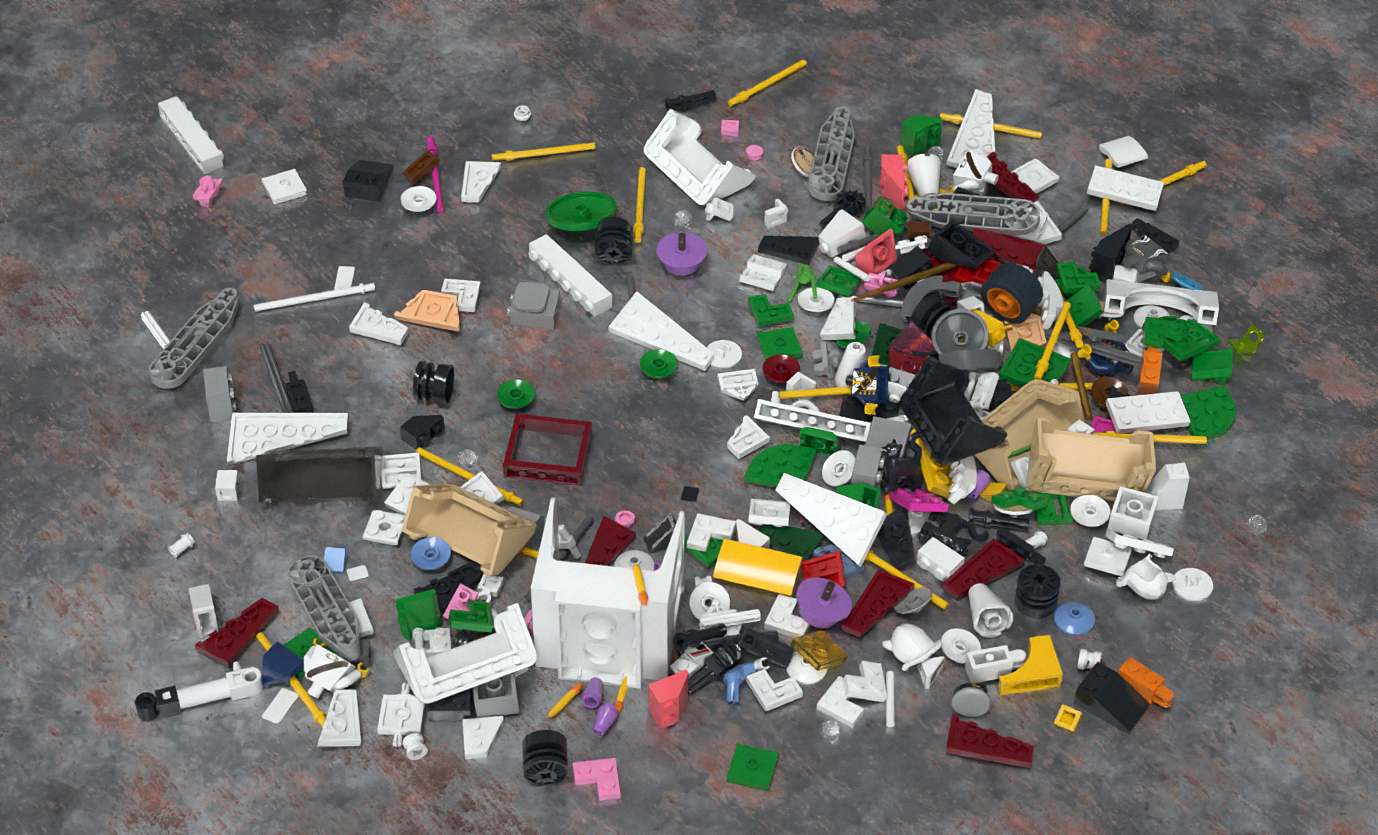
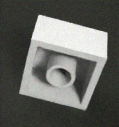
[1108,486,1159,539]

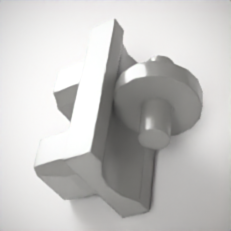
[812,342,843,379]

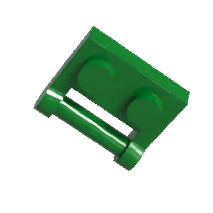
[1032,491,1073,526]

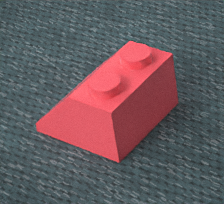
[855,229,897,275]
[648,670,688,728]

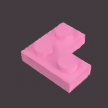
[573,758,621,801]

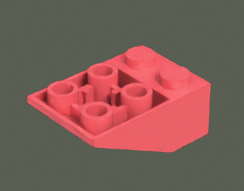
[879,154,908,210]

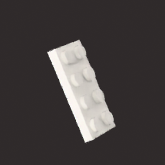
[1087,165,1164,211]
[1105,391,1191,433]

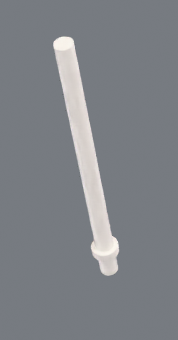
[254,283,375,312]

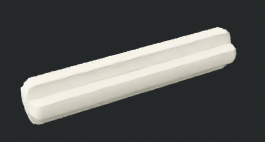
[141,311,171,349]
[700,609,761,629]

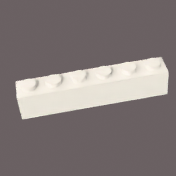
[158,96,224,175]
[529,234,612,317]
[754,399,871,443]

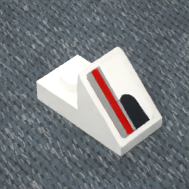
[670,642,713,680]
[916,656,945,689]

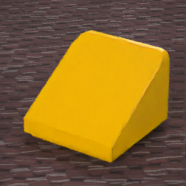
[979,483,1007,502]
[1054,704,1083,732]

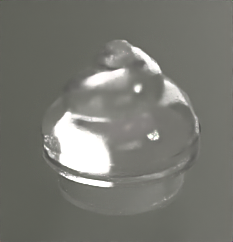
[927,146,944,161]
[674,208,693,226]
[458,449,478,469]
[1246,515,1267,535]
[820,720,841,743]

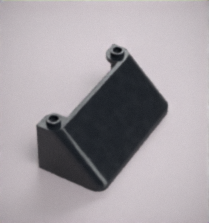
[900,357,1008,466]

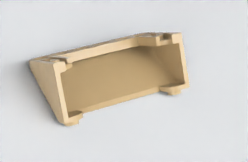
[975,379,1085,490]
[1026,417,1156,502]
[402,484,537,577]

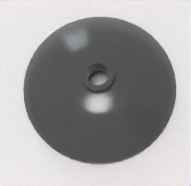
[932,309,989,355]

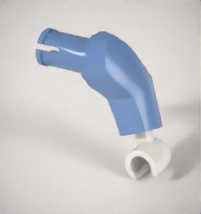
[723,657,770,703]

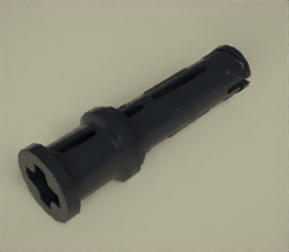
[665,90,716,112]
[968,507,1029,531]
[673,623,727,651]

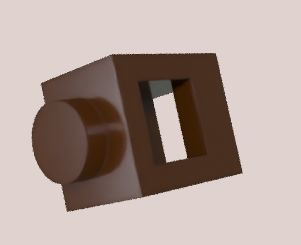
[906,221,932,244]

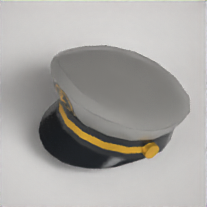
[952,683,991,717]

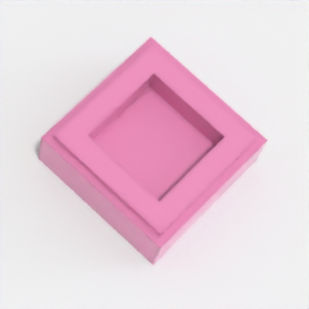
[721,120,739,136]

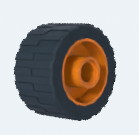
[980,262,1044,324]

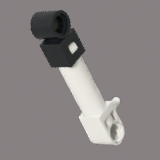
[135,662,263,722]

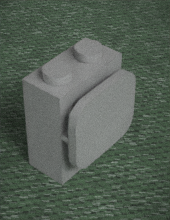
[507,282,560,329]
[865,416,911,470]

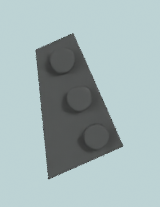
[1068,325,1125,342]

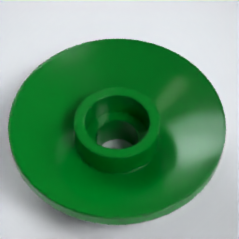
[836,322,871,348]
[640,349,677,378]
[497,379,535,409]

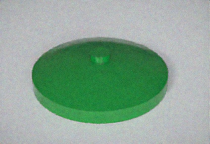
[546,192,617,231]

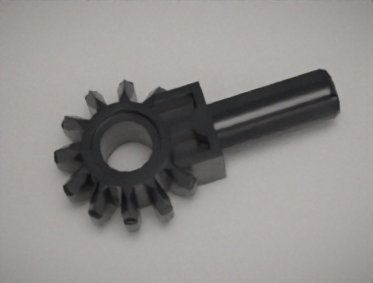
[819,189,866,230]
[688,641,744,694]

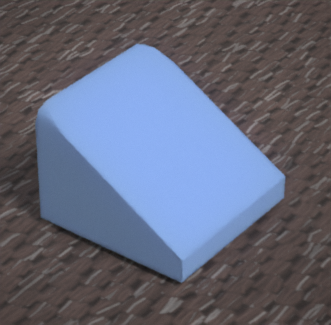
[323,547,347,573]

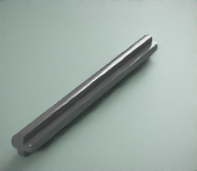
[1045,328,1144,367]
[260,343,294,413]

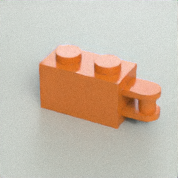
[1137,346,1162,395]
[1118,657,1174,708]

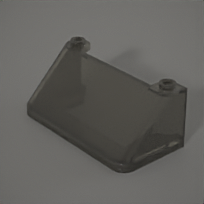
[256,446,383,506]

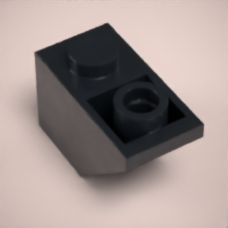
[400,415,445,450]

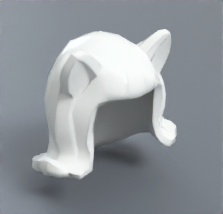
[1116,554,1176,600]
[882,624,942,672]

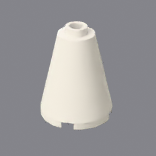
[906,154,941,197]
[835,342,868,387]
[968,583,1013,638]

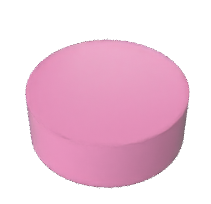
[746,145,763,161]
[615,510,635,529]

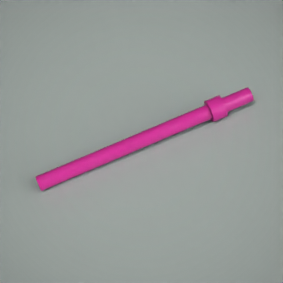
[427,136,444,213]

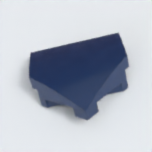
[262,641,304,688]

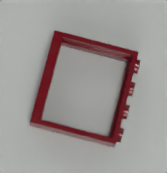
[503,414,592,486]

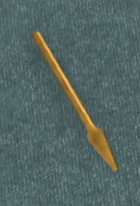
[851,262,960,302]

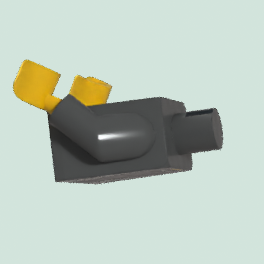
[1123,235,1172,283]

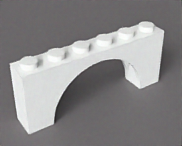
[1104,279,1219,325]

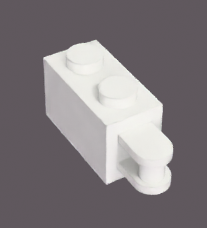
[965,645,1026,683]

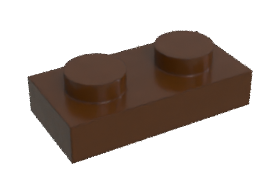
[403,150,440,184]

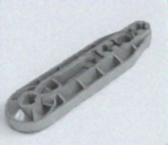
[807,106,855,201]
[907,193,1040,235]
[149,287,240,389]
[287,556,361,661]

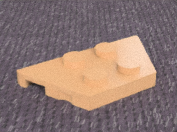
[394,290,460,332]
[1003,314,1047,353]

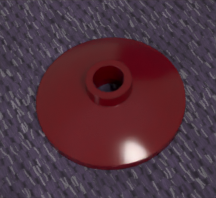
[762,354,800,383]

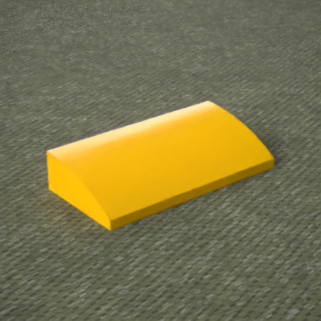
[713,539,803,596]

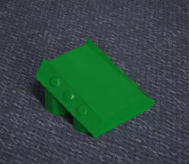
[1191,348,1234,385]
[799,427,841,456]
[396,589,442,641]

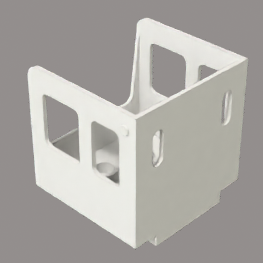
[531,497,685,688]

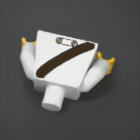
[948,150,999,193]
[304,638,370,699]

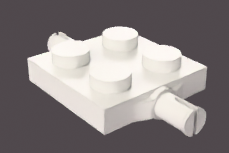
[378,683,425,747]

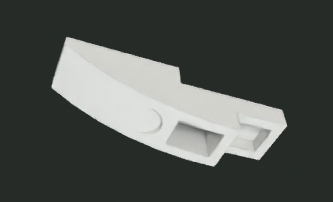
[1038,271,1063,330]
[948,456,977,504]

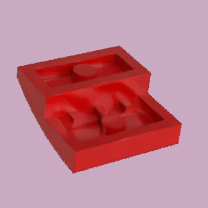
[953,259,1001,285]
[801,551,846,588]

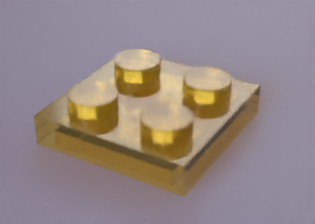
[791,630,848,671]

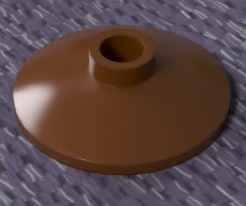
[1091,377,1129,409]

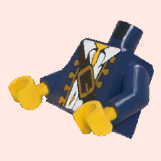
[1078,320,1134,377]
[845,355,889,415]

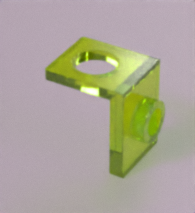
[1228,324,1266,354]

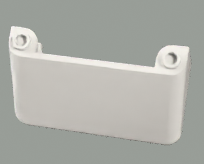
[644,109,756,206]
[393,603,537,704]

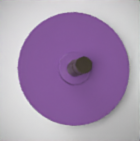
[656,232,707,275]
[796,578,852,628]

